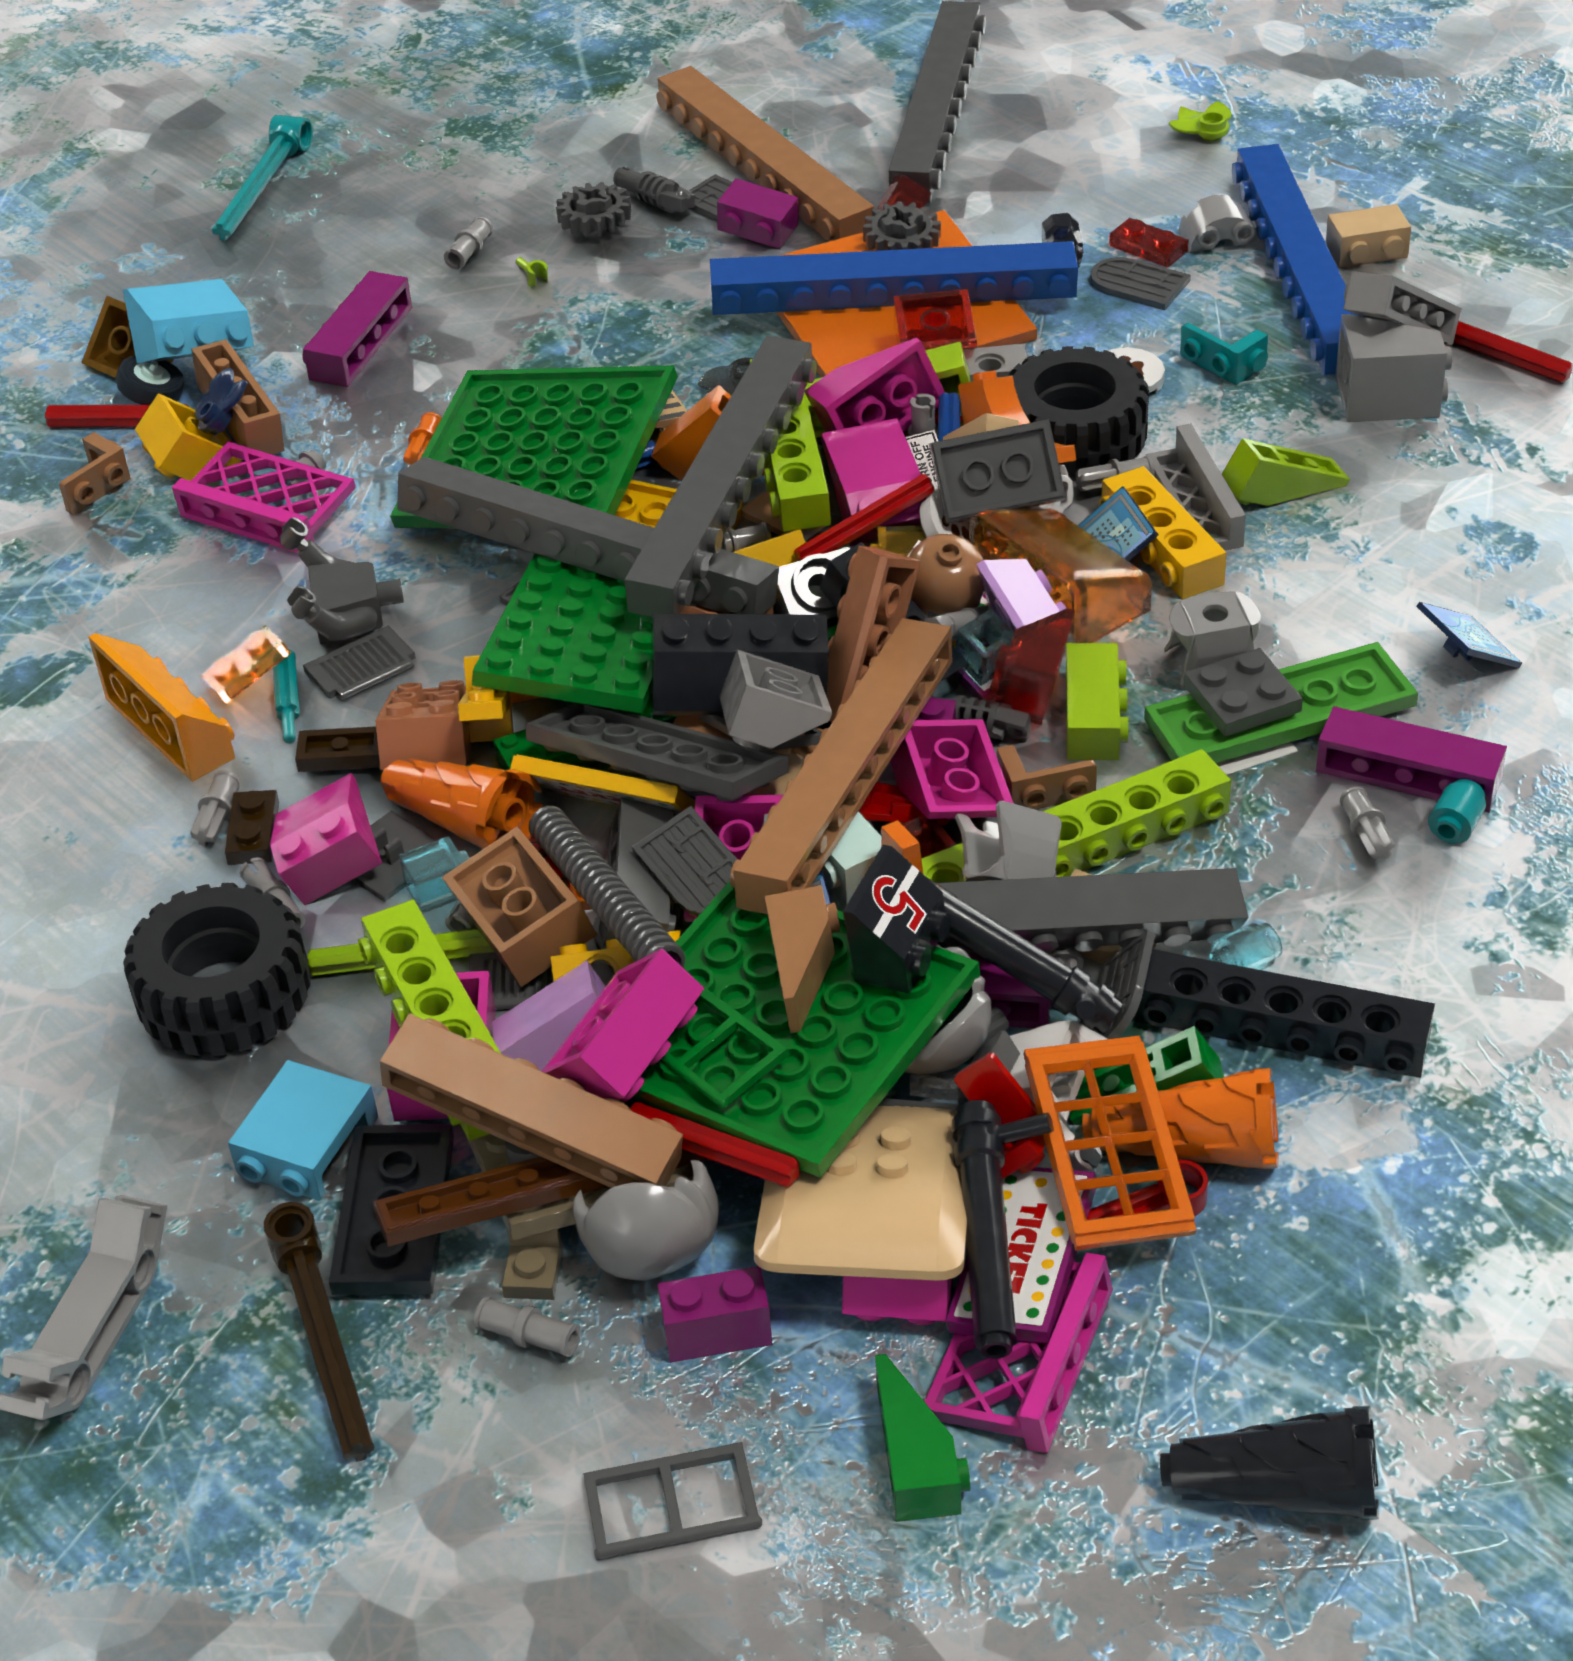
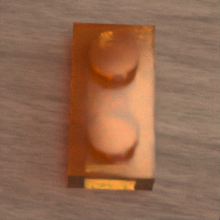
[201,625,291,704]

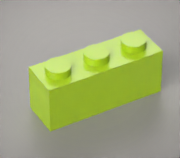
[1066,643,1128,760]

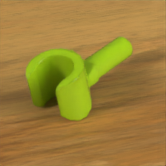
[515,257,548,287]

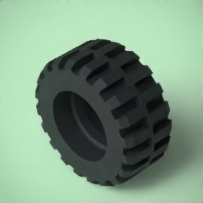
[1008,346,1149,481]
[123,883,311,1057]

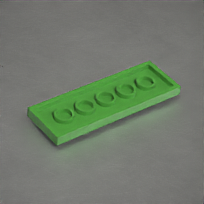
[1144,642,1418,763]

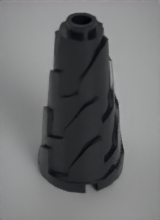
[1160,1405,1379,1520]

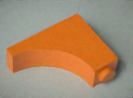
[958,371,1076,464]
[651,385,769,480]

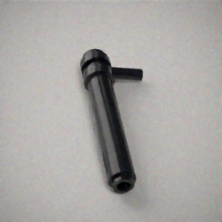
[927,877,1123,1034]
[952,1100,1054,1359]

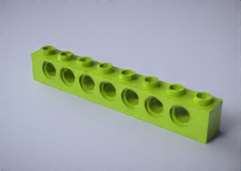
[922,749,1231,883]

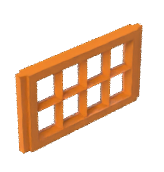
[1023,1036,1197,1251]

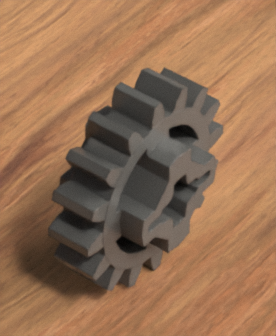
[556,182,632,237]
[863,201,941,251]

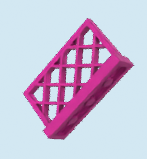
[172,442,356,553]
[924,1253,1113,1454]

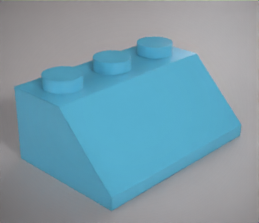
[123,279,254,364]

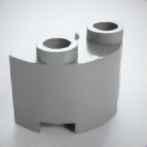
[1179,195,1259,253]

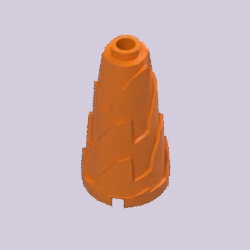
[381,758,543,849]
[1082,1068,1279,1169]

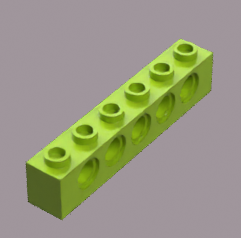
[750,359,831,532]
[358,899,501,1141]

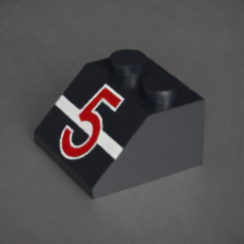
[843,845,950,994]

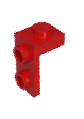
[954,1053,1046,1179]

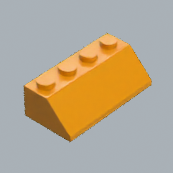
[88,633,235,782]

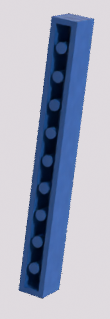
[1231,144,1358,375]
[710,241,1078,315]

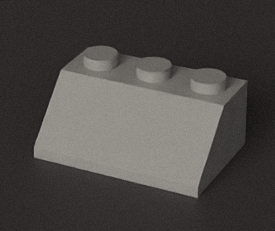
[720,649,832,749]

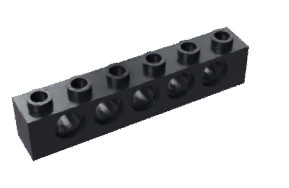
[1135,949,1435,1078]

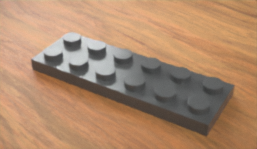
[525,703,788,801]

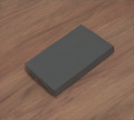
[929,419,1066,524]

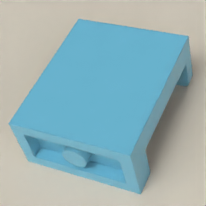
[228,1060,378,1200]

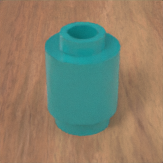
[1428,779,1486,844]

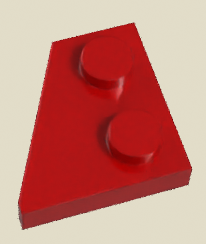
[858,782,954,828]

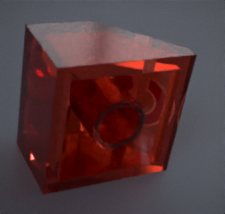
[893,289,977,350]
[989,608,1075,726]

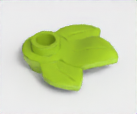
[1169,101,1232,141]

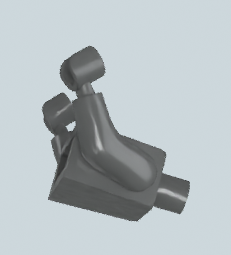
[280,517,404,644]

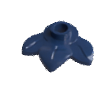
[195,368,248,435]

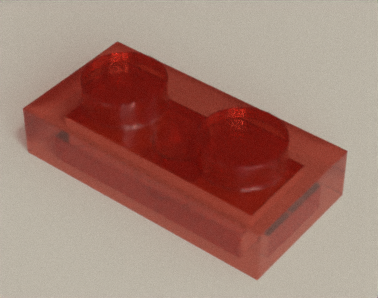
[1109,218,1189,268]

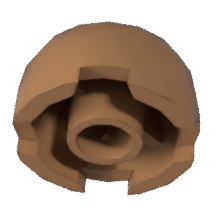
[909,534,984,615]

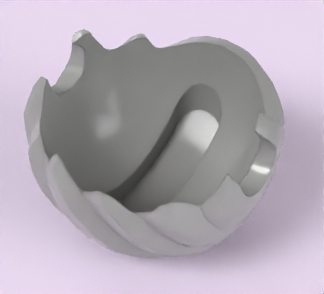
[905,945,992,1075]
[573,1160,719,1281]

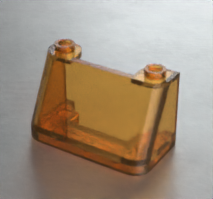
[969,509,1152,643]

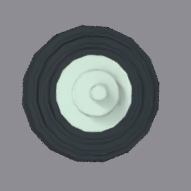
[116,355,184,405]

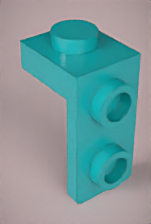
[1180,323,1268,385]

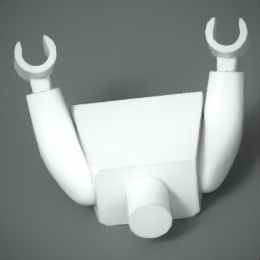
[1010,1020,1108,1172]

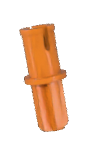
[403,412,442,465]

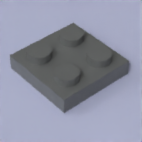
[1183,648,1303,737]

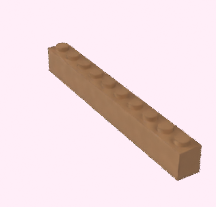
[656,66,874,241]
[730,618,952,915]

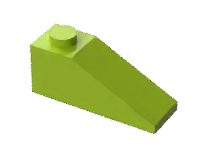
[1222,438,1351,506]

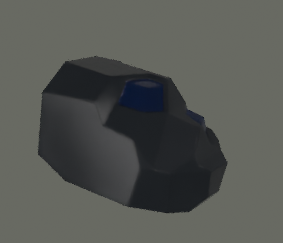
[1042,213,1084,268]

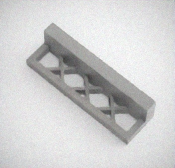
[1146,423,1246,551]

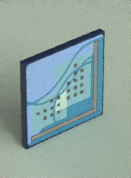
[1063,486,1159,588]
[1416,601,1522,668]

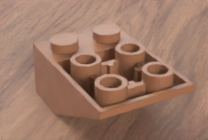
[375,680,472,770]

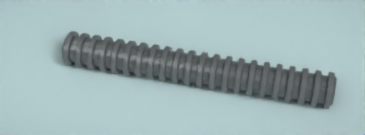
[528,806,686,968]

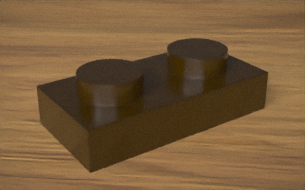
[295,726,380,772]
[225,790,279,865]

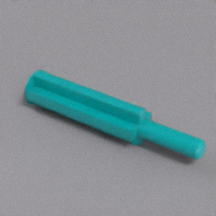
[271,648,300,744]

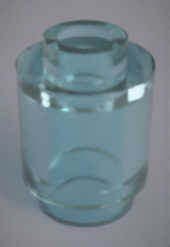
[1209,923,1283,970]

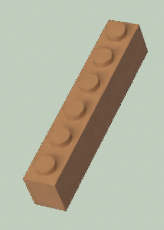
[380,1013,683,1188]

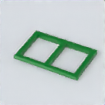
[660,986,790,1109]

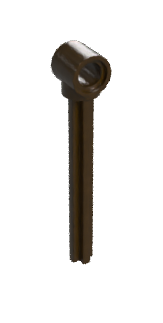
[263,1202,374,1462]

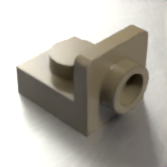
[502,1229,563,1300]

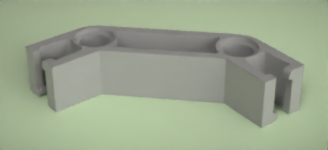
[0,1195,167,1420]

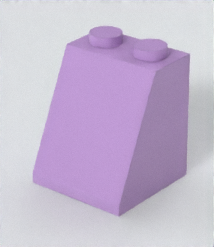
[492,960,606,1071]

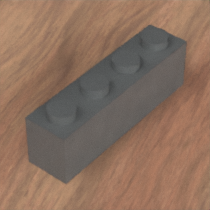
[603,797,676,947]

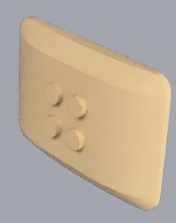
[754,1106,967,1281]

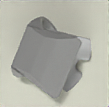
[1164,591,1261,690]
[955,801,1062,882]

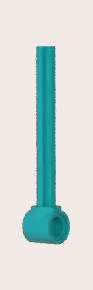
[212,115,313,241]

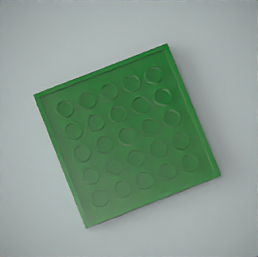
[390,365,678,529]
[632,881,980,1178]

